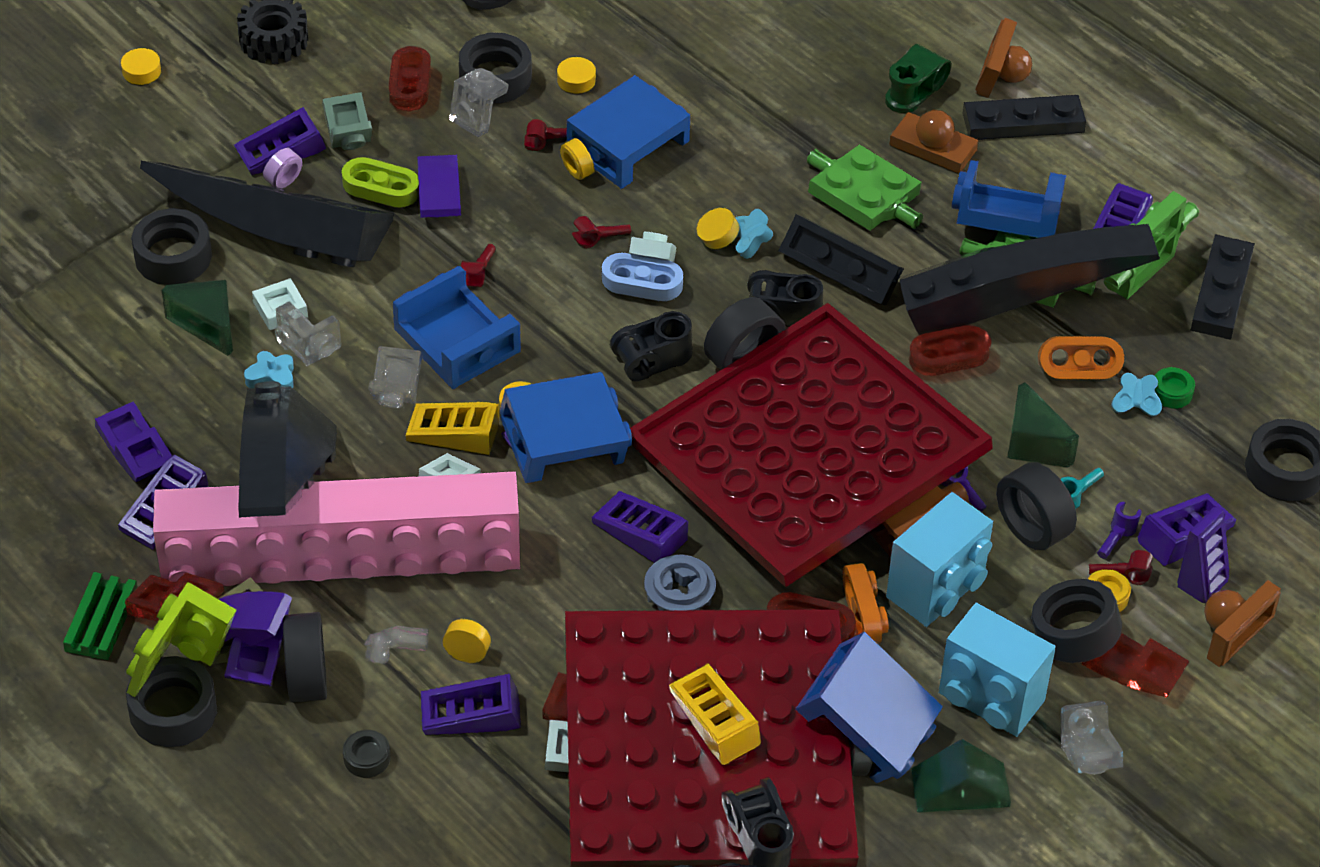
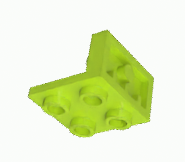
[126,582,237,697]

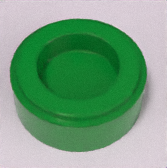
[1155,367,1195,409]

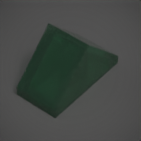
[161,280,233,356]
[1007,382,1079,468]
[911,739,1011,812]

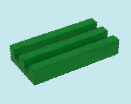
[63,572,138,660]

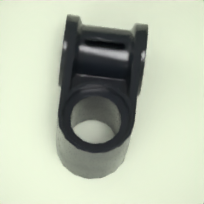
[747,270,823,327]
[609,311,693,381]
[722,777,794,867]

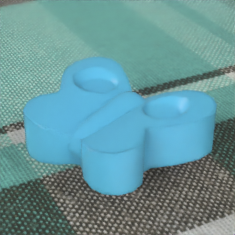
[735,209,773,259]
[244,351,294,388]
[1111,373,1162,417]

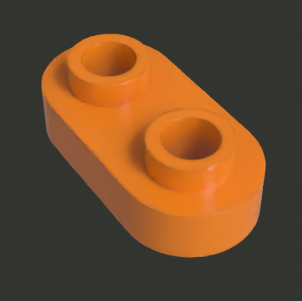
[1038,336,1124,379]
[843,563,889,644]

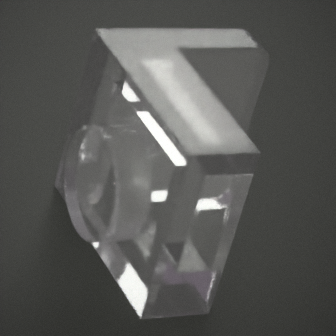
[449,68,508,137]
[275,301,341,366]
[368,346,423,408]
[1061,700,1123,774]

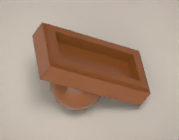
[975,17,1032,98]
[889,110,978,173]
[1204,580,1281,667]

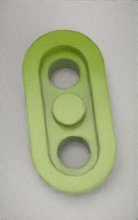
[342,157,419,207]

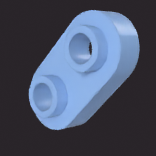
[602,253,683,301]

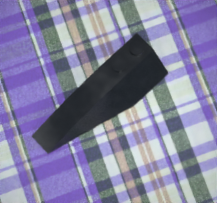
[140,161,394,267]
[899,224,1160,341]
[238,381,337,518]

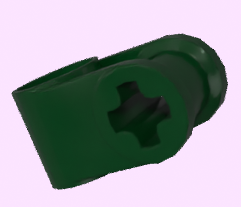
[885,44,952,113]

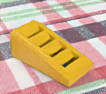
[405,402,499,455]
[669,664,761,765]

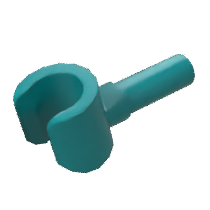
[1061,468,1104,509]

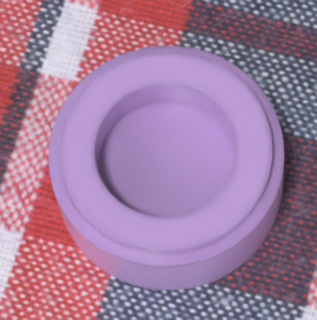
[263,148,302,188]

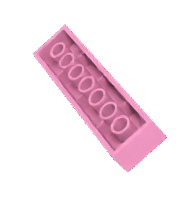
[153,472,520,588]

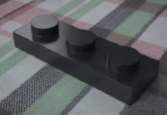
[962,95,1086,140]
[778,214,904,305]
[1190,234,1255,340]

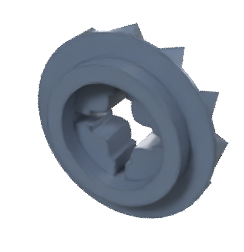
[644,555,716,611]

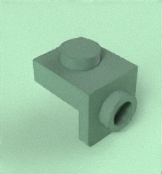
[322,92,372,150]

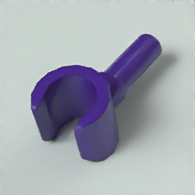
[941,466,987,512]
[1097,502,1142,559]

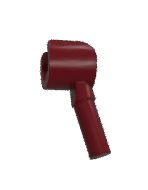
[524,119,567,151]
[571,216,631,248]
[461,244,496,287]
[1089,550,1153,585]

